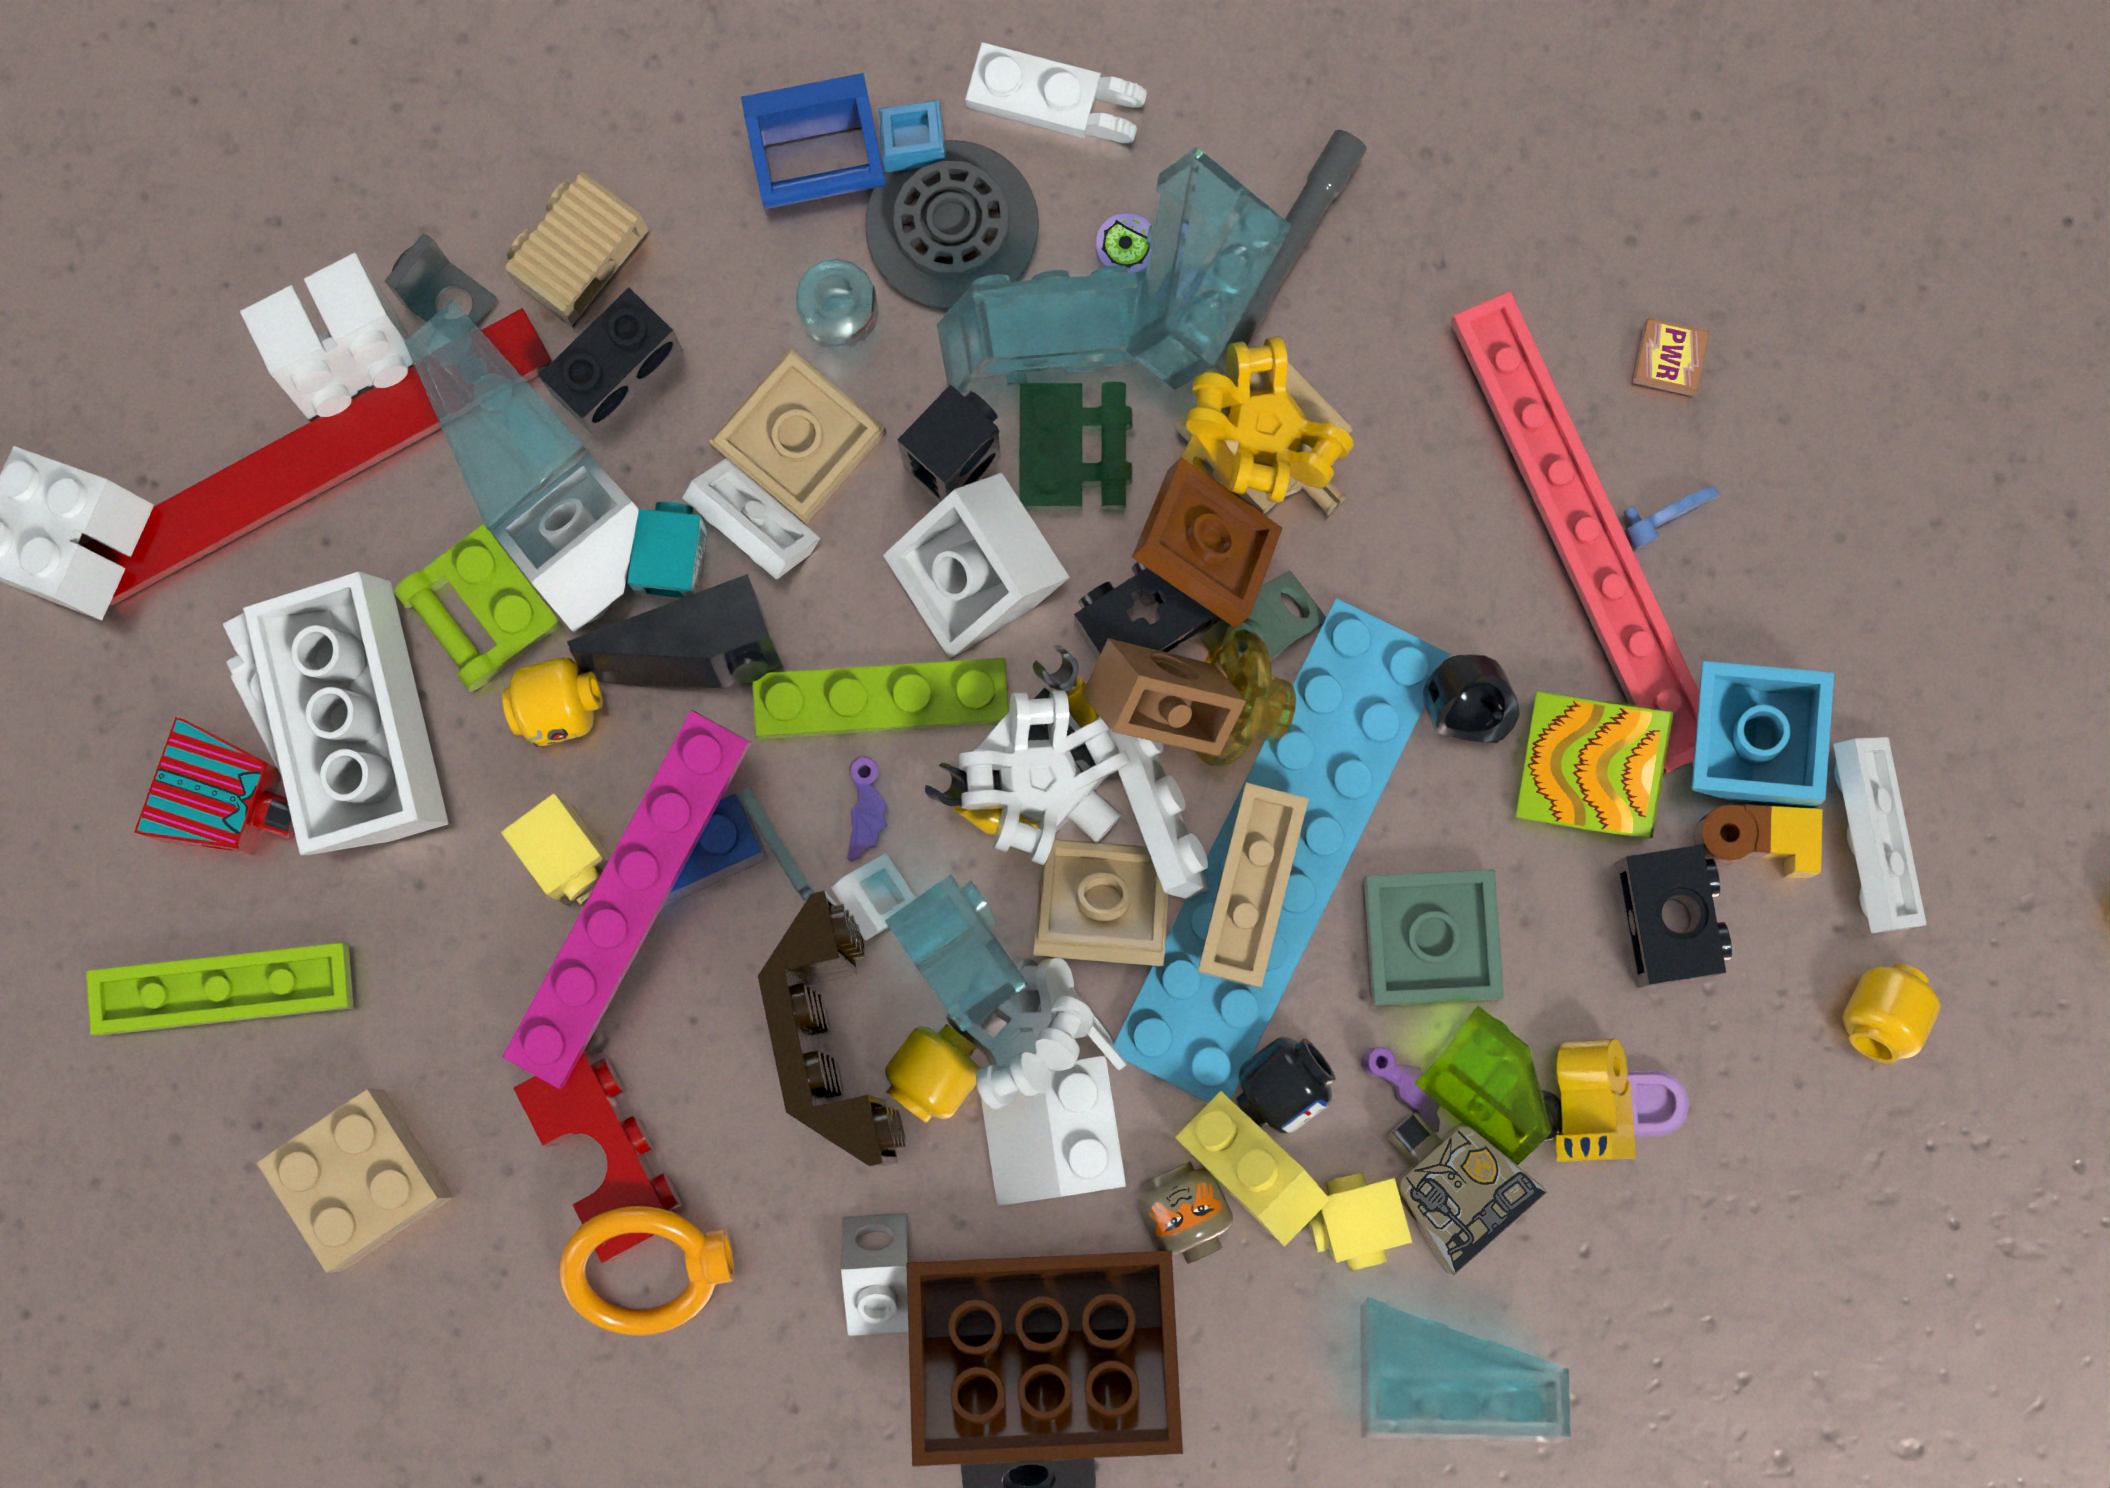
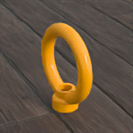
[559,1206,734,1335]

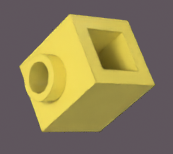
[1308,1172,1412,1271]

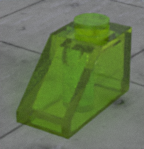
[1414,1005,1552,1166]

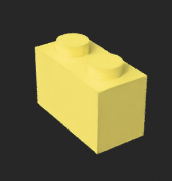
[501,793,611,906]
[1175,1091,1331,1247]

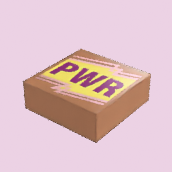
[1632,318,1709,396]

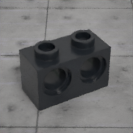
[538,287,683,437]
[897,384,1001,502]

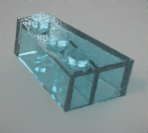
[1127,147,1292,390]
[885,874,1029,1032]
[1360,1297,1571,1443]

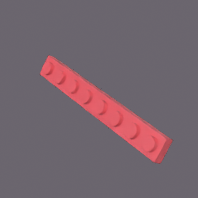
[1451,291,1699,775]

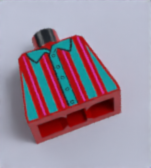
[134,717,295,854]

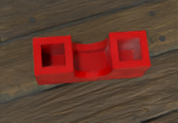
[513,1051,682,1263]

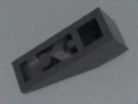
[567,574,783,688]

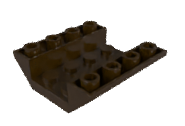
[758,890,906,1166]

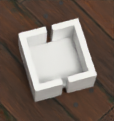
[240,252,421,422]
[0,446,154,620]

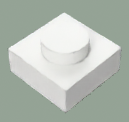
[830,853,921,941]

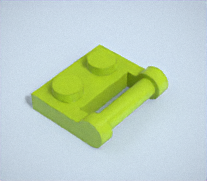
[393,523,563,692]

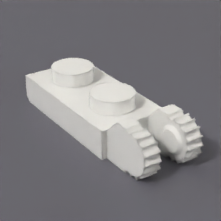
[965,42,1147,144]

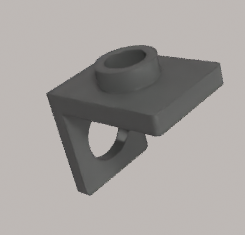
[385,233,498,344]

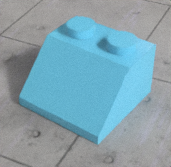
[1692,661,1834,809]

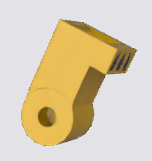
[1556,1038,1636,1162]

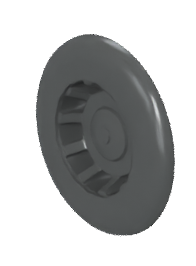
[865,140,1039,308]

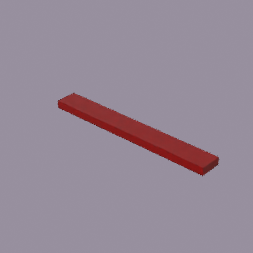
[81,308,552,606]

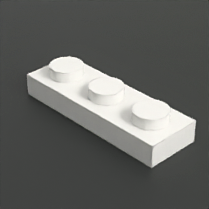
[1098,716,1209,899]
[1833,737,1927,934]

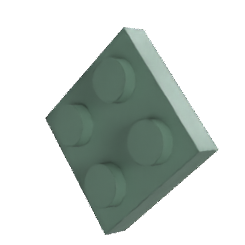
[1364,869,1504,1006]

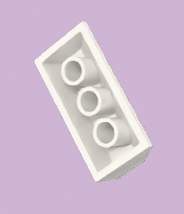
[243,571,449,856]

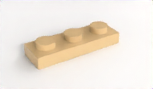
[1197,782,1309,989]

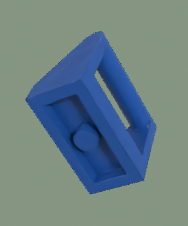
[741,73,886,210]

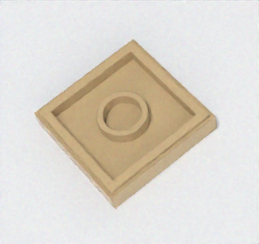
[709,349,887,525]
[1033,839,1168,966]

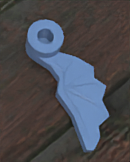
[1623,486,1720,550]

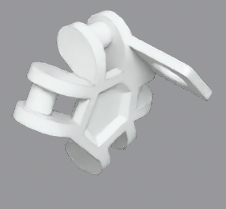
[958,690,1131,865]
[946,958,1127,1110]

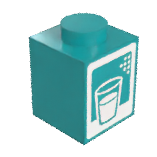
[628,502,708,599]

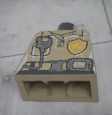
[1386,1111,1547,1275]

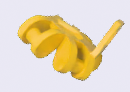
[1181,336,1354,503]

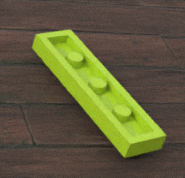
[753,658,1009,740]
[86,943,354,1036]

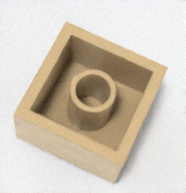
[256,1089,453,1273]

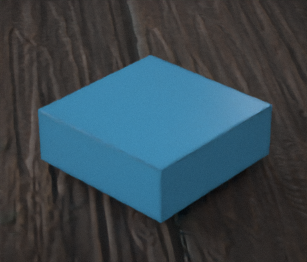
[878,100,947,173]

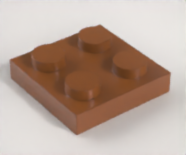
[1132,457,1282,628]

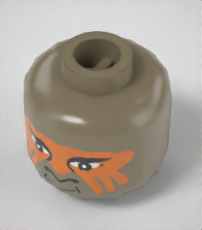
[1137,1161,1233,1264]

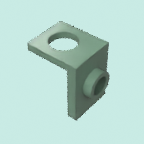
[1201,571,1326,686]

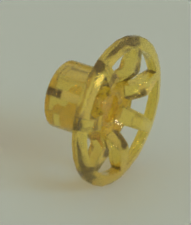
[1195,629,1296,767]

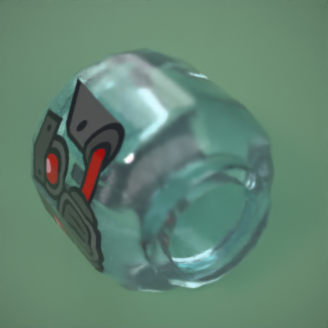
[794,259,879,350]

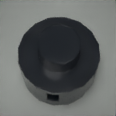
[1423,654,1520,743]

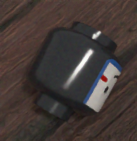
[1236,1037,1336,1133]

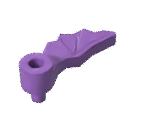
[847,756,887,862]
[1361,1048,1442,1133]

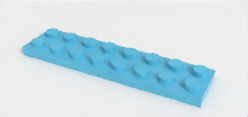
[1114,598,1450,1103]

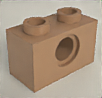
[1082,638,1246,756]

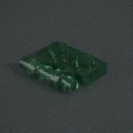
[1019,381,1133,511]

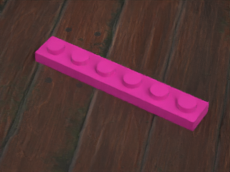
[502,710,752,1089]

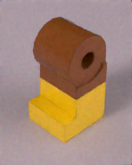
[1693,805,1823,879]

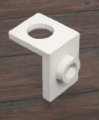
[841,1214,908,1336]

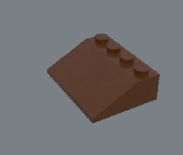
[906,1250,1183,1467]

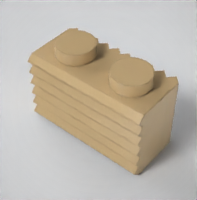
[505,171,649,326]

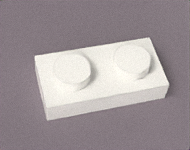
[682,458,820,580]

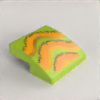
[1516,691,1674,839]

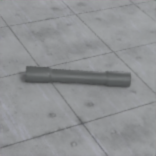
[1208,130,1367,354]

